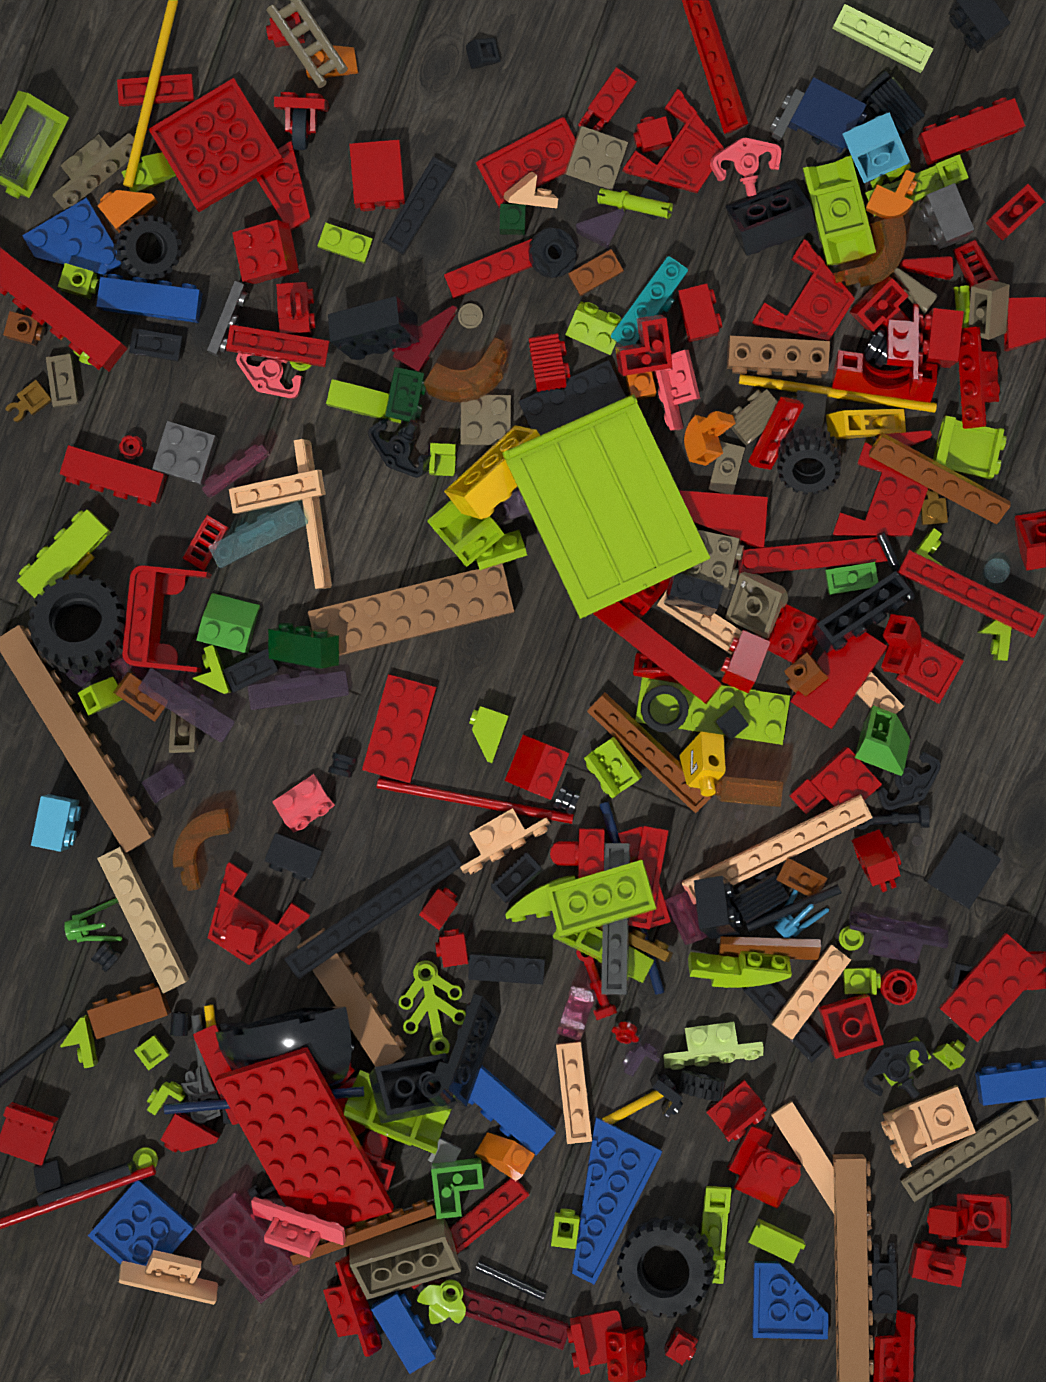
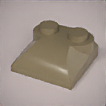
[725,572,788,639]

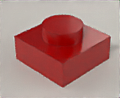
[788,779,825,814]

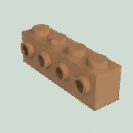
[727,336,830,378]

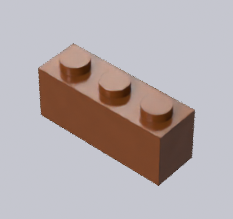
[87,982,171,1039]

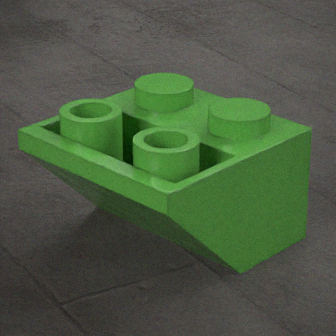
[855,705,910,776]

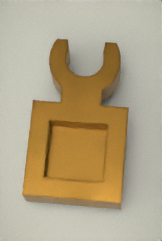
[5,380,52,422]
[920,490,948,525]

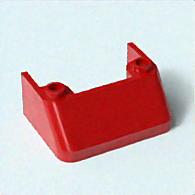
[122,566,211,673]

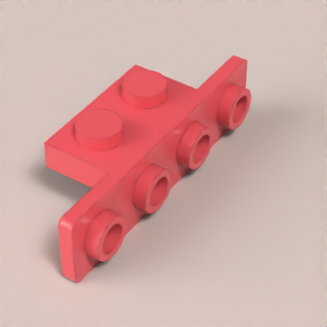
[653,350,700,431]
[251,1197,346,1258]

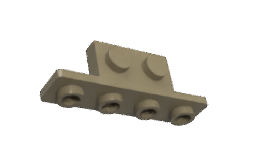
[53,133,134,210]

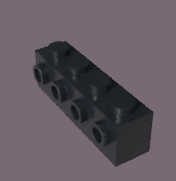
[812,571,911,653]

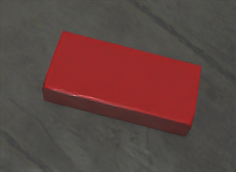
[727,1124,772,1175]

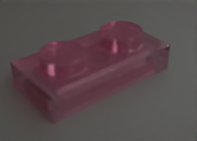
[664,891,707,945]

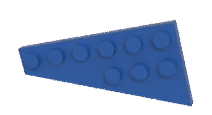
[572,1116,663,1285]

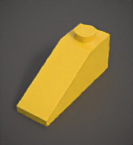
[826,409,906,439]

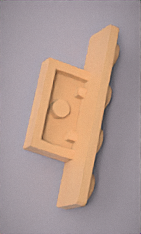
[460,808,551,875]
[119,1250,218,1305]

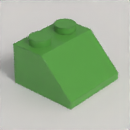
[196,593,260,653]

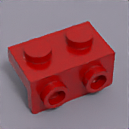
[605,1326,646,1382]

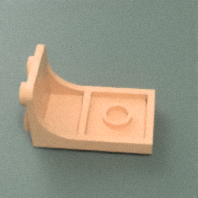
[881,1085,976,1168]

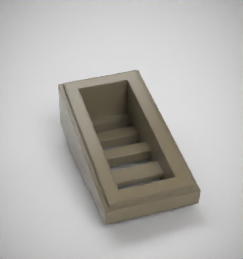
[890,268,937,315]

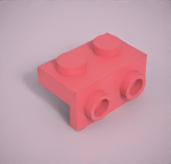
[272,774,335,832]

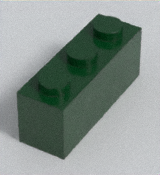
[268,623,339,669]

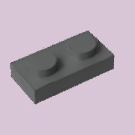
[770,89,805,143]

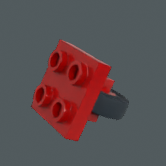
[274,92,329,150]

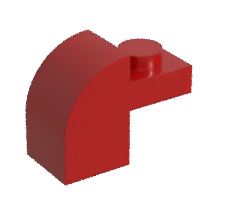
[881,614,921,675]

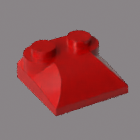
[734,1143,801,1208]
[957,1193,1011,1248]

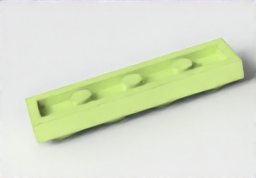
[832,4,933,73]

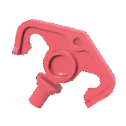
[710,138,781,197]
[236,353,303,399]

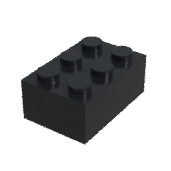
[328,296,420,360]
[369,1053,458,1124]

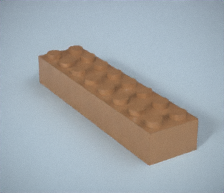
[308,563,514,656]

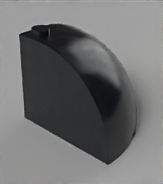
[215,1007,352,1086]

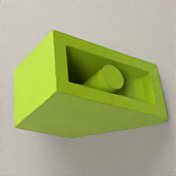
[469,706,508,763]

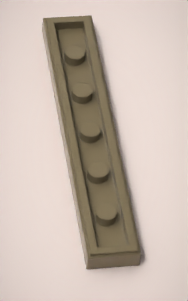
[900,1100,1039,1202]

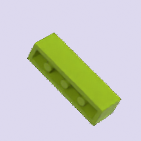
[17,510,112,598]

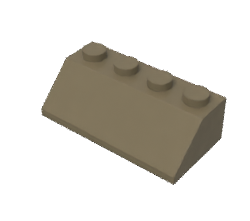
[349,1218,461,1299]

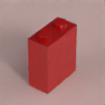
[349,140,405,211]

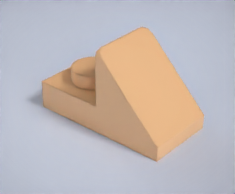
[504,172,558,208]

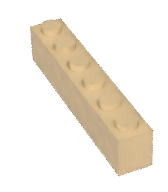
[97,847,189,993]

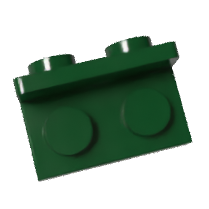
[384,367,427,423]

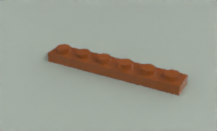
[869,432,1011,525]
[587,692,713,813]
[290,1199,436,1266]

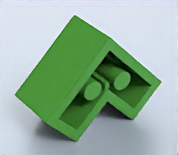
[431,1158,484,1219]

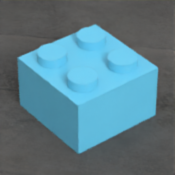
[843,112,911,183]
[31,794,82,852]

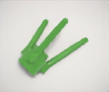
[65,898,122,942]

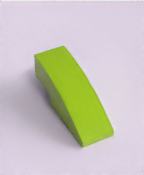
[326,379,401,424]

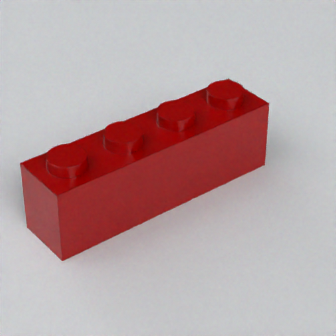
[917,97,1025,166]
[60,445,167,507]

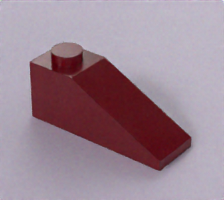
[392,305,458,372]

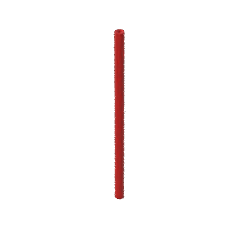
[377,778,574,824]
[0,1165,156,1229]

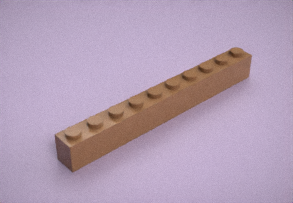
[0,625,155,853]
[833,1154,874,1382]

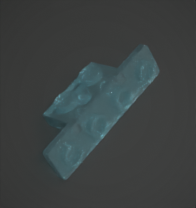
[209,502,308,568]

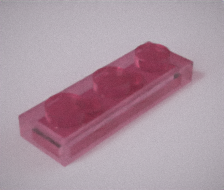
[202,445,270,498]

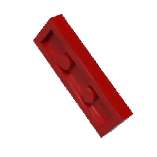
[117,74,195,107]
[748,397,804,470]

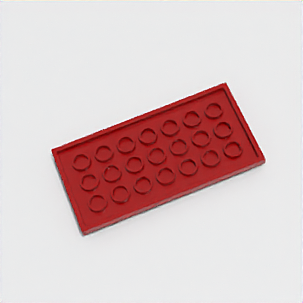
[215,1047,394,1227]

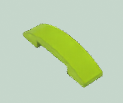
[865,154,969,217]
[701,1186,731,1284]

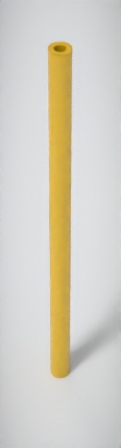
[123,0,178,187]
[739,374,937,413]

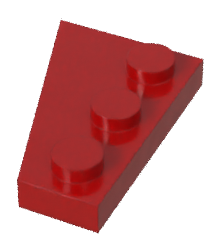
[256,141,311,231]

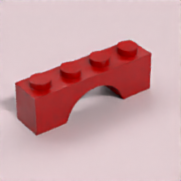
[832,350,937,403]

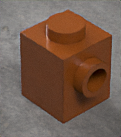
[3,311,45,346]
[784,653,829,697]

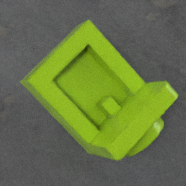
[147,1081,187,1115]

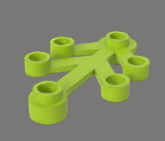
[399,960,466,1055]

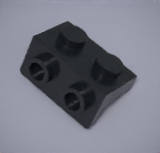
[650,1073,683,1117]

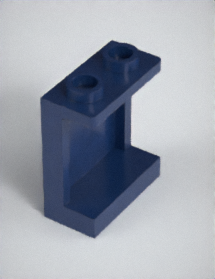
[788,77,867,154]

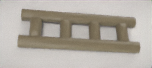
[267,0,348,88]

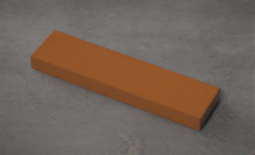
[719,936,821,960]

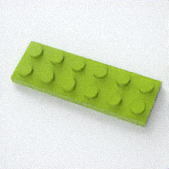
[635,677,790,745]

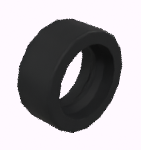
[641,685,689,732]

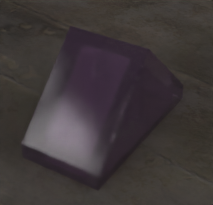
[575,208,624,249]

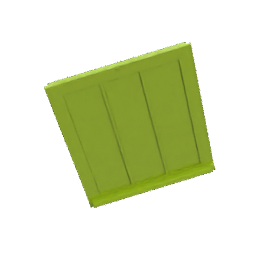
[502,394,710,619]

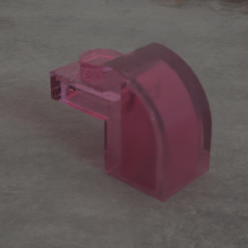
[556,986,596,1041]

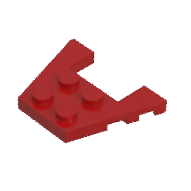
[623,89,724,193]
[752,239,855,341]
[833,443,928,536]
[208,862,310,965]

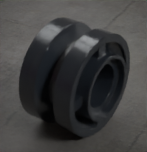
[864,327,887,367]

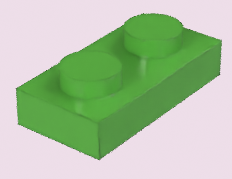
[825,562,878,595]

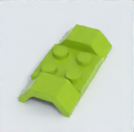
[803,156,876,265]
[343,1070,451,1154]

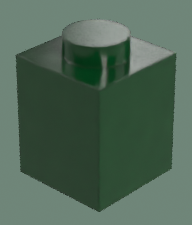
[500,204,525,235]

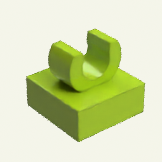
[932,1039,966,1070]

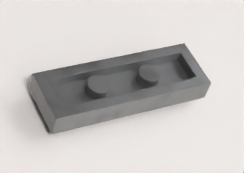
[207,281,248,357]

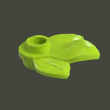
[417,1280,466,1324]

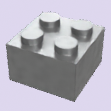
[918,183,974,250]
[152,421,218,486]

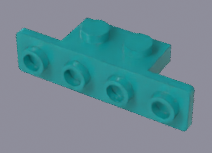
[611,256,688,346]

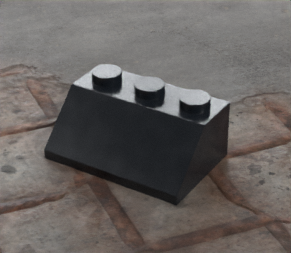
[725,180,816,256]

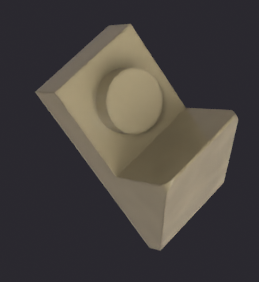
[169,709,198,753]

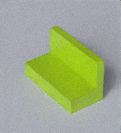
[747,1218,806,1263]

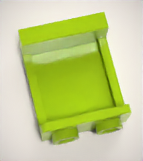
[933,416,1007,479]
[428,501,505,567]

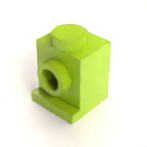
[551,1209,580,1249]

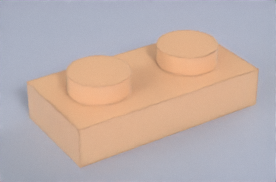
[857,672,904,714]

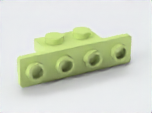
[664,1022,763,1070]

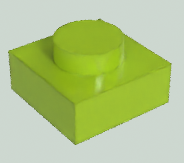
[134,1035,170,1070]

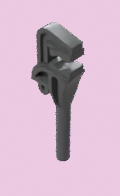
[181,1014,222,1123]

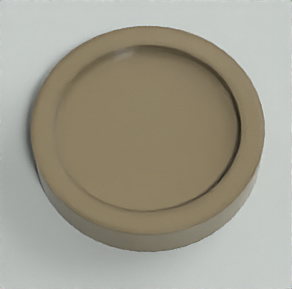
[458,303,483,329]

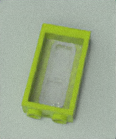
[0,91,69,199]

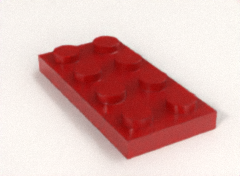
[362,674,437,783]
[939,933,1044,1042]

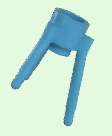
[774,889,829,938]

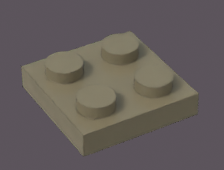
[564,126,628,190]
[461,395,511,446]

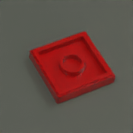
[895,636,964,704]

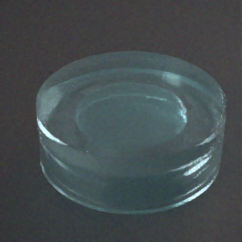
[983,558,1010,584]

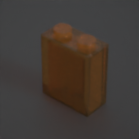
[714,775,783,807]

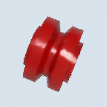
[880,968,917,1005]

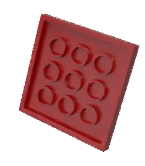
[149,78,284,212]

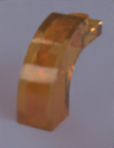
[834,216,906,288]
[424,338,507,402]
[173,808,231,891]

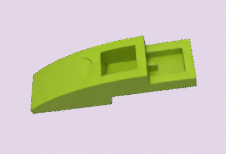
[505,875,575,922]
[553,928,654,983]
[688,951,792,988]

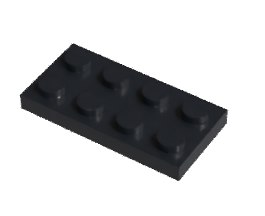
[518,360,626,435]

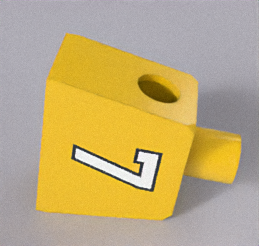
[679,732,725,797]

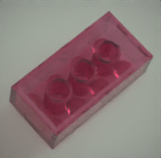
[194,1190,301,1304]

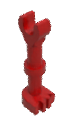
[576,950,618,1020]

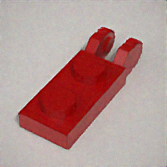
[578,67,637,132]

